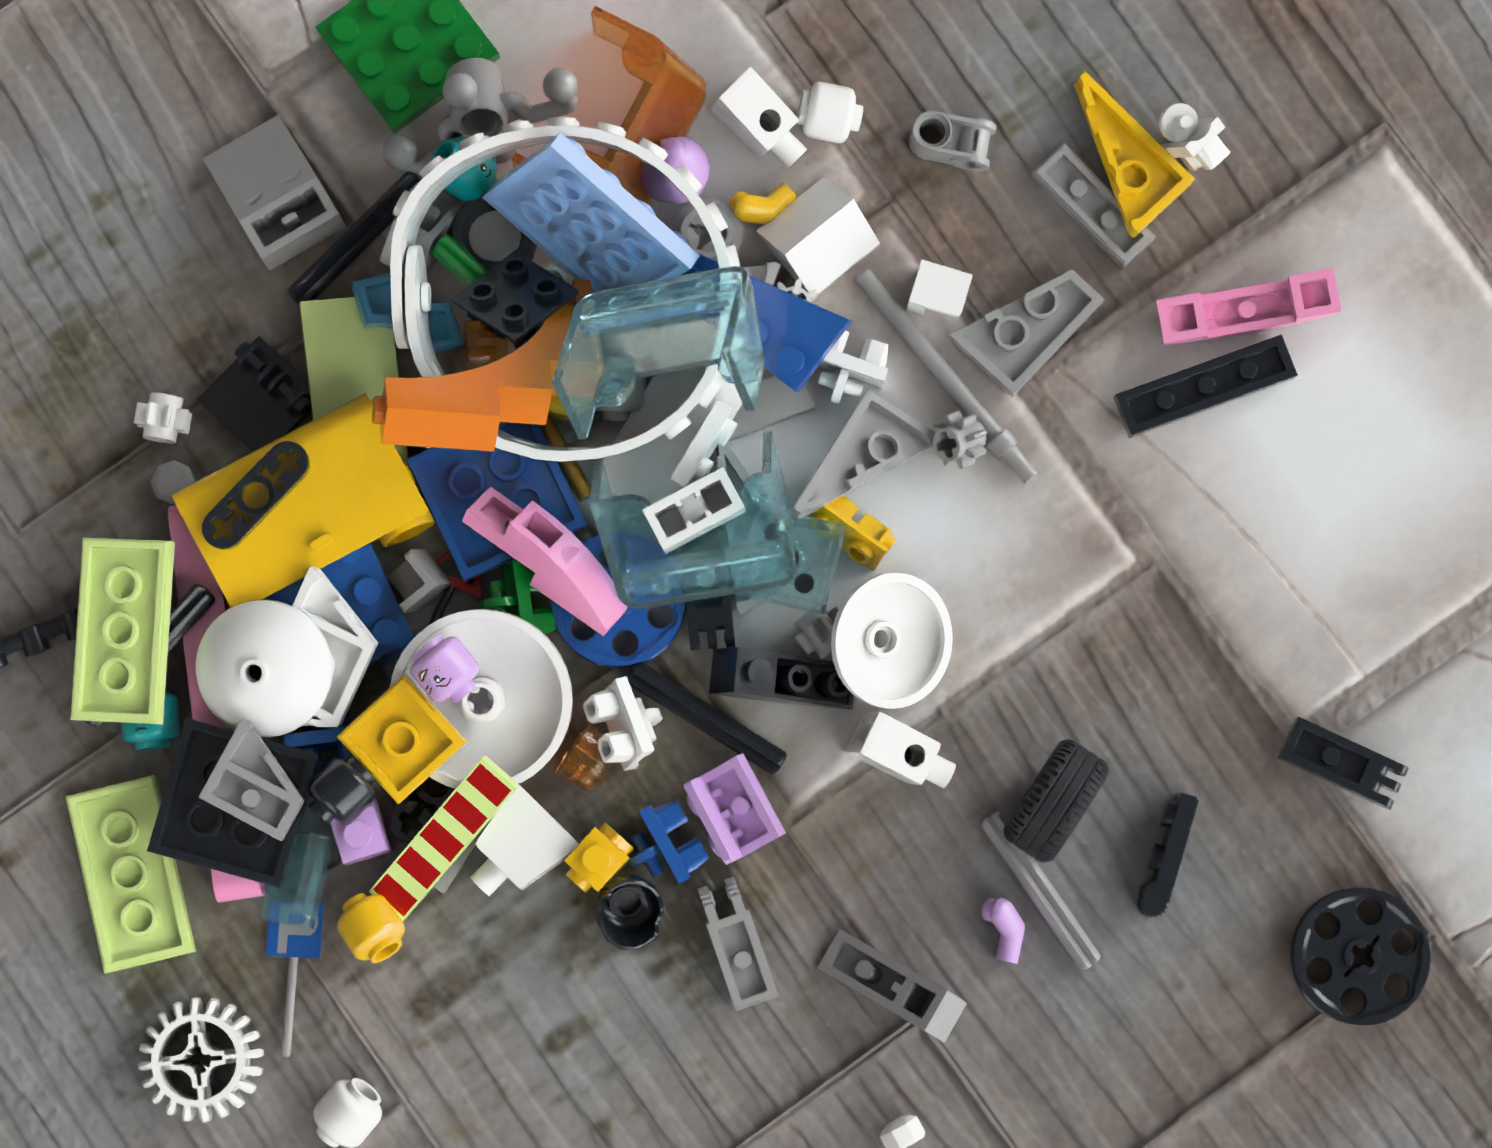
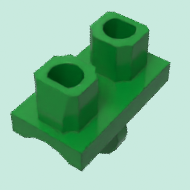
[479,559,556,634]

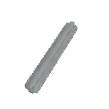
[981,811,1100,970]

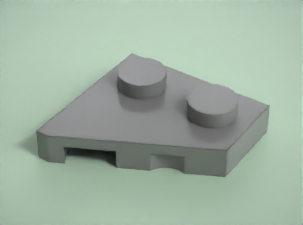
[199,719,305,841]

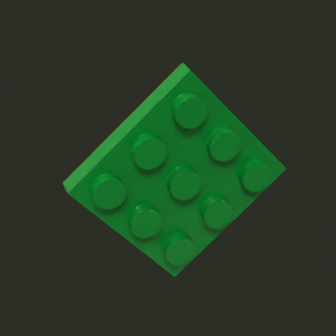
[315,0,500,134]

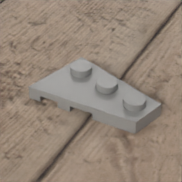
[948,269,1104,398]

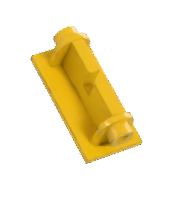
[802,496,897,571]

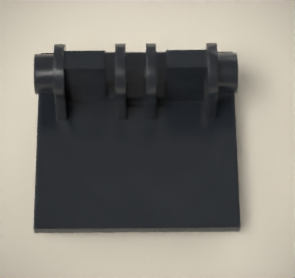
[451,251,579,349]
[197,336,311,452]

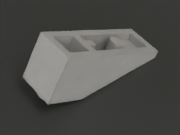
[817,929,967,1043]

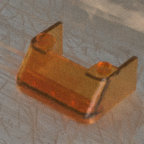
[511,6,707,206]

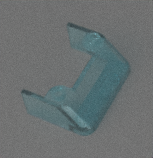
[552,266,765,440]
[589,431,796,609]

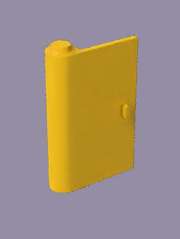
[172,393,429,608]

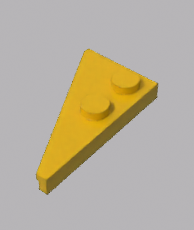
[1074,71,1195,238]

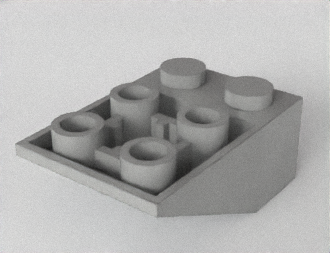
[203,114,346,271]

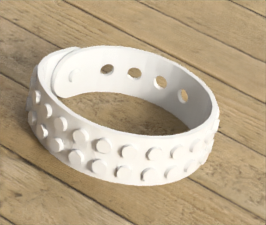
[390,117,743,462]

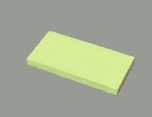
[299,297,409,466]
[70,538,175,724]
[66,775,196,974]

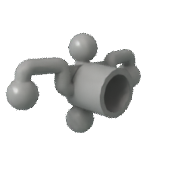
[382,58,578,176]

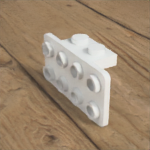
[594,330,758,511]

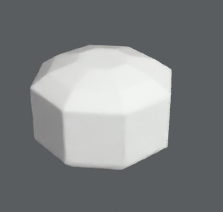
[879,1115,925,1148]

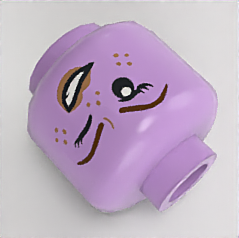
[410,634,479,704]

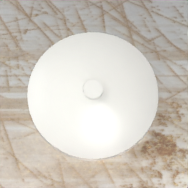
[390,609,573,789]

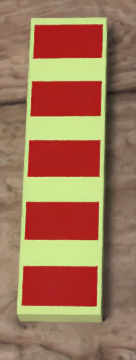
[369,755,520,921]

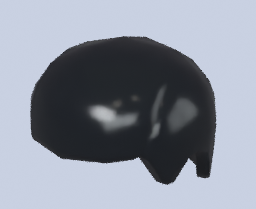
[595,875,664,950]

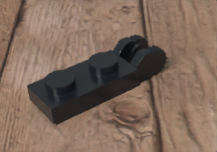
[1136,793,1199,917]

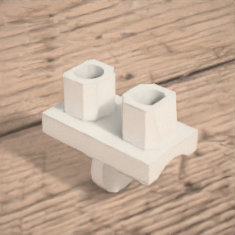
[1159,103,1230,171]
[818,330,889,404]
[583,677,663,771]

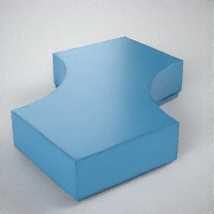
[351,273,464,355]

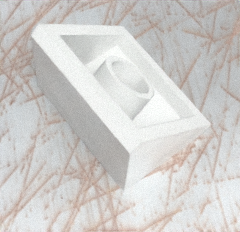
[756,177,880,295]

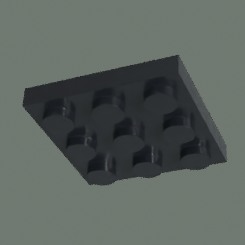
[147,718,321,888]

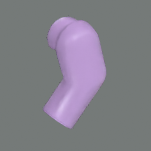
[981,898,1025,964]

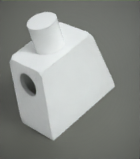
[710,67,807,168]
[843,711,956,788]
[470,786,579,896]

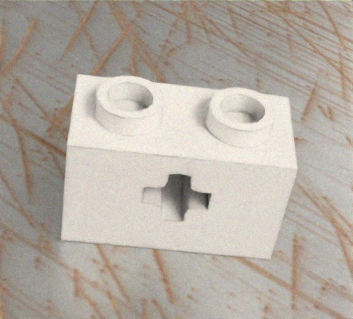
[642,467,746,554]

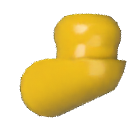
[729,182,797,225]

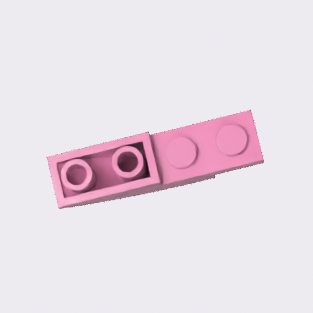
[462,487,628,636]

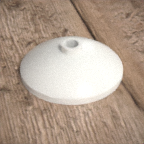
[831,573,952,709]
[196,600,332,737]

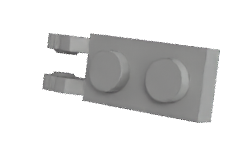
[698,876,779,1011]

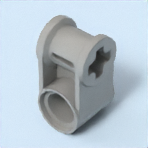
[909,111,997,172]

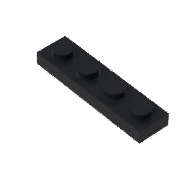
[1113,334,1298,439]

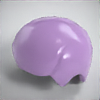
[641,136,711,204]

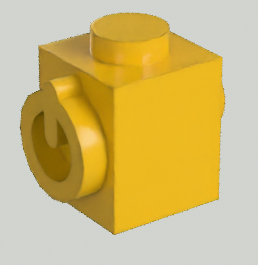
[564,822,634,893]

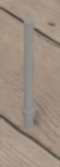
[856,269,1038,484]

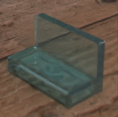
[261,833,333,930]

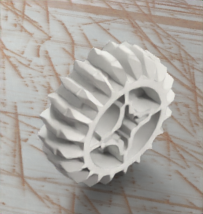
[138,997,264,1122]

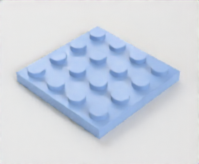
[482,132,700,308]

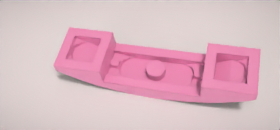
[1156,268,1341,345]

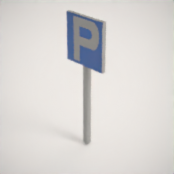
[266,901,325,1058]

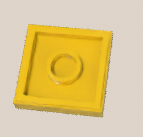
[337,674,468,804]

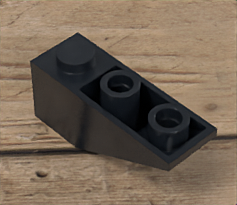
[709,647,854,710]

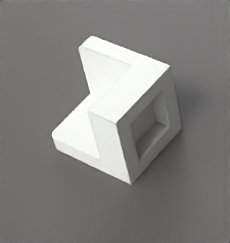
[906,260,973,317]

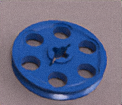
[551,532,686,668]

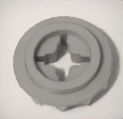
[672,199,742,261]

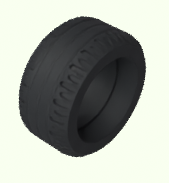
[1003,739,1109,863]

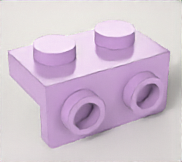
[684,753,786,865]

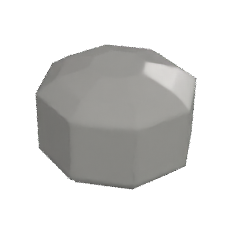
[150,460,197,505]

